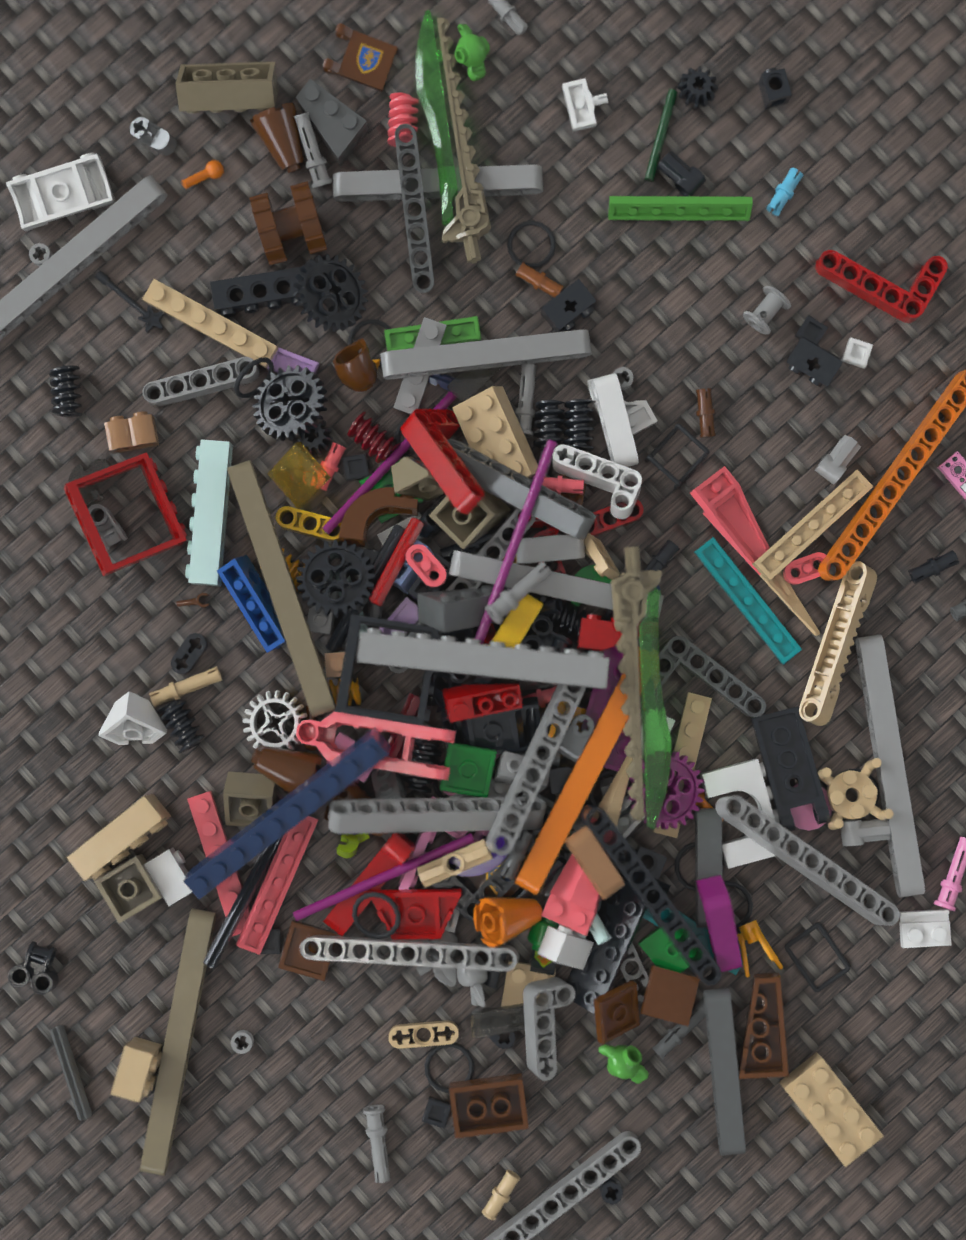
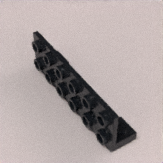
[566,869,671,1014]

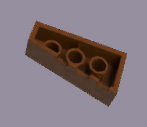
[738,972,789,1079]

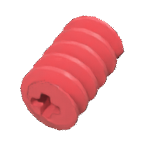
[387,93,419,147]

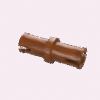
[515,262,563,298]

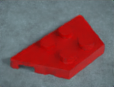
[368,889,462,940]

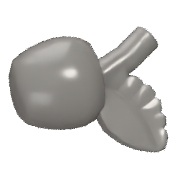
[416,931,458,987]
[457,955,488,1007]

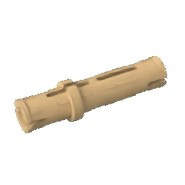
[149,666,222,707]

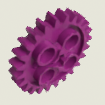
[627,750,705,830]

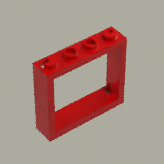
[63,452,187,577]

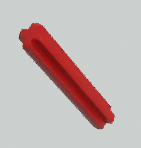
[369,517,424,606]

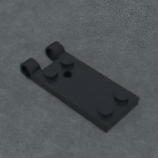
[751,706,830,832]

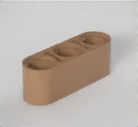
[565,826,625,899]

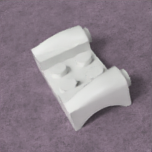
[6,153,115,231]

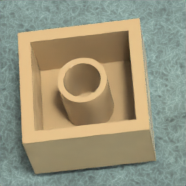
[111,1037,162,1102]

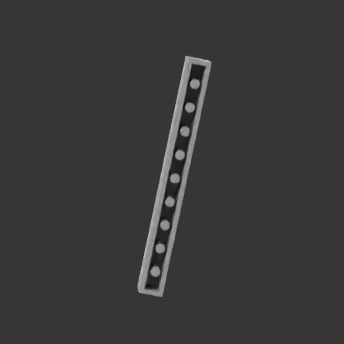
[357,628,609,689]

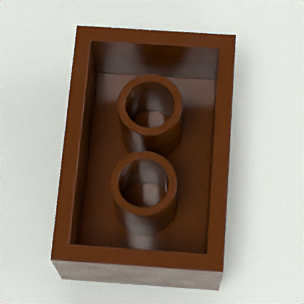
[449,1073,529,1139]

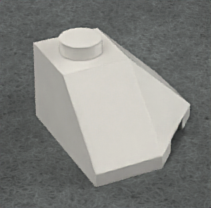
[99,691,167,745]

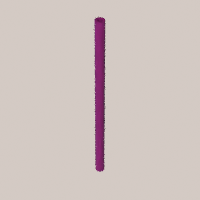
[322,391,457,534]
[293,833,475,921]

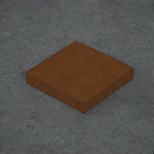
[278,920,338,981]
[640,965,699,1026]
[594,980,640,1044]

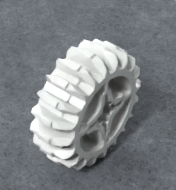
[243,690,308,750]

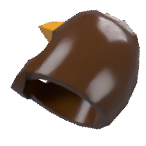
[333,338,380,392]

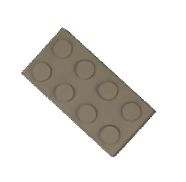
[175,62,278,114]

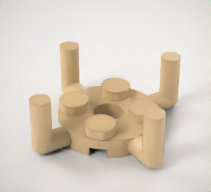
[817,758,894,830]

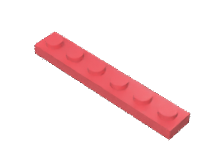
[187,791,251,937]
[236,816,318,955]

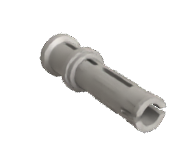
[294,112,333,188]
[515,364,537,438]
[485,562,551,624]
[363,1105,391,1183]

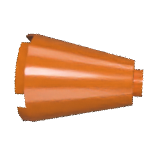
[473,897,543,947]

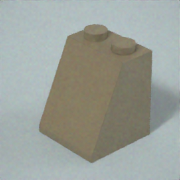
[429,490,511,549]

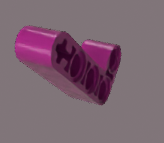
[696,875,742,972]

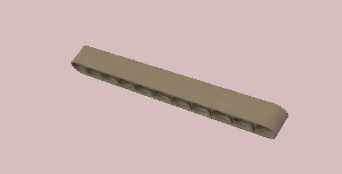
[227,460,336,717]
[140,908,216,1176]

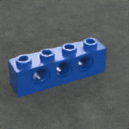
[217,555,286,653]

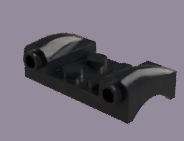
[441,697,544,755]

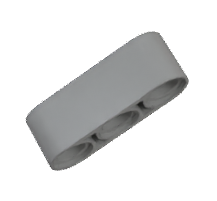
[516,534,585,564]

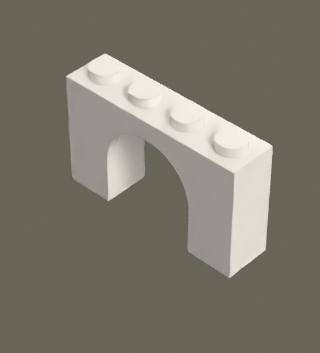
[699,759,779,869]

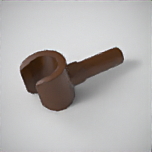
[176,593,210,608]

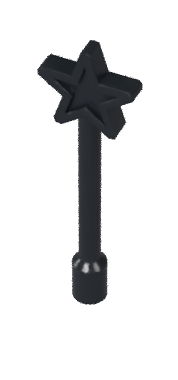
[95,270,165,333]

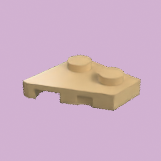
[501,960,556,1009]

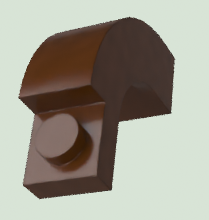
[339,487,419,547]

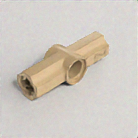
[417,839,493,887]

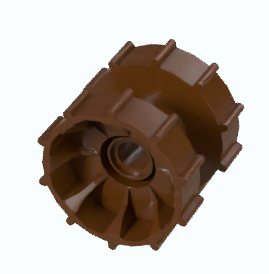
[249,181,327,265]

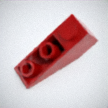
[577,614,655,651]
[442,684,522,722]

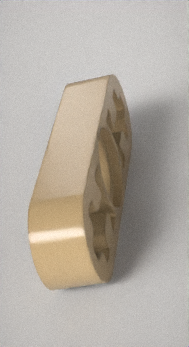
[388,1020,459,1049]

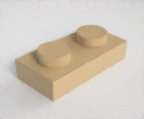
[584,533,621,580]

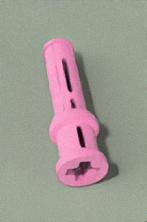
[934,837,966,912]

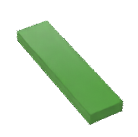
[384,316,481,351]

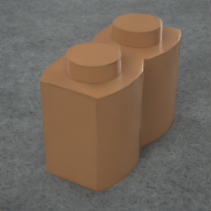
[104,411,159,454]

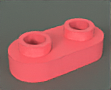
[406,544,446,588]
[783,552,831,585]

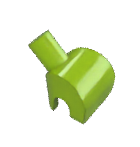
[337,833,370,858]

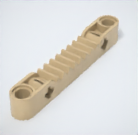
[799,561,877,726]

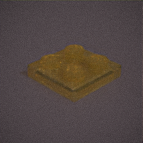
[268,442,331,509]

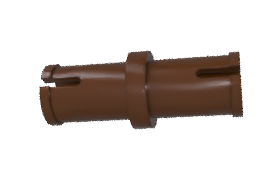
[696,388,716,438]

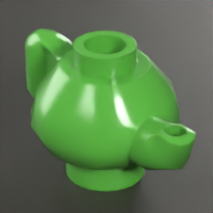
[455,24,490,81]
[598,1044,648,1084]

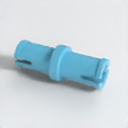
[766,168,803,216]

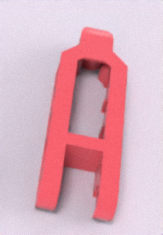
[296,712,456,780]

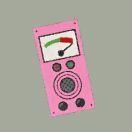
[937,451,966,500]

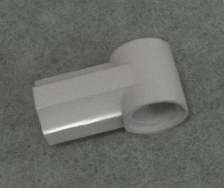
[815,435,861,485]
[840,819,891,846]

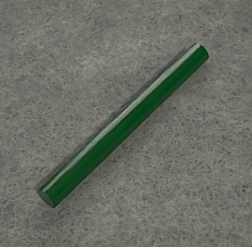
[644,89,678,182]

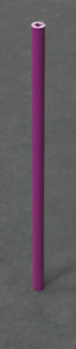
[475,440,557,645]

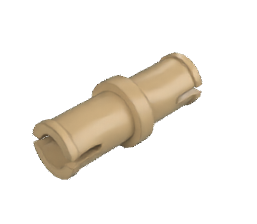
[482,1170,520,1221]

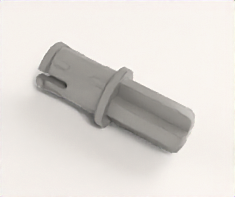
[488,0,528,35]

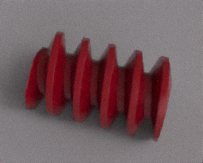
[347,411,400,463]

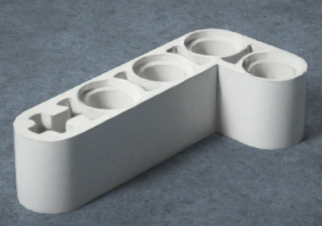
[588,373,639,467]
[552,444,642,519]

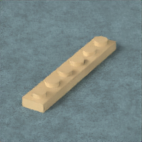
[143,279,278,368]
[752,470,874,582]
[653,692,712,838]

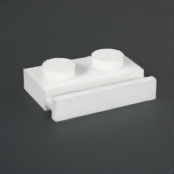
[899,909,952,948]

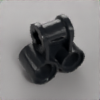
[522,615,572,654]
[8,941,59,995]

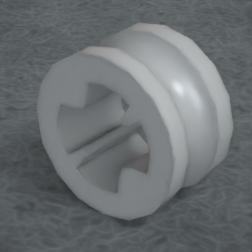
[29,243,53,267]
[614,367,633,390]
[231,1030,254,1054]

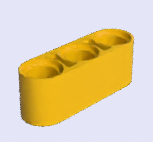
[276,506,341,542]
[488,594,543,648]

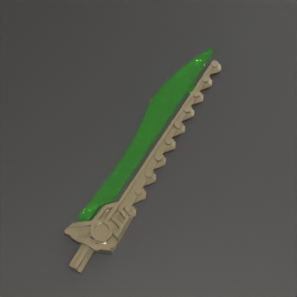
[415,10,491,264]
[611,546,671,829]

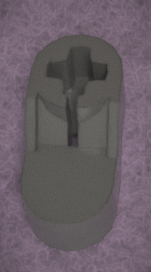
[130,117,177,156]

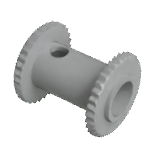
[743,286,791,334]

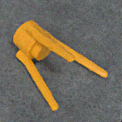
[737,920,783,978]

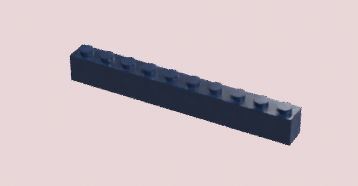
[183,728,391,899]

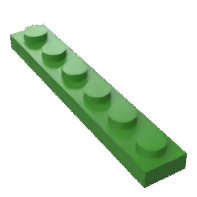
[608,196,753,220]

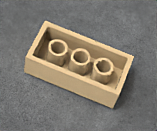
[452,386,538,495]
[67,794,171,881]
[779,1052,884,1167]

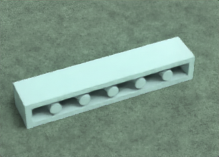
[185,440,233,586]

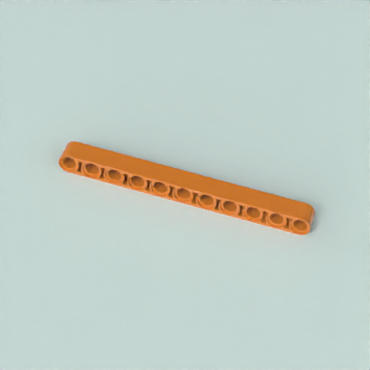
[818,369,966,581]
[514,646,659,895]

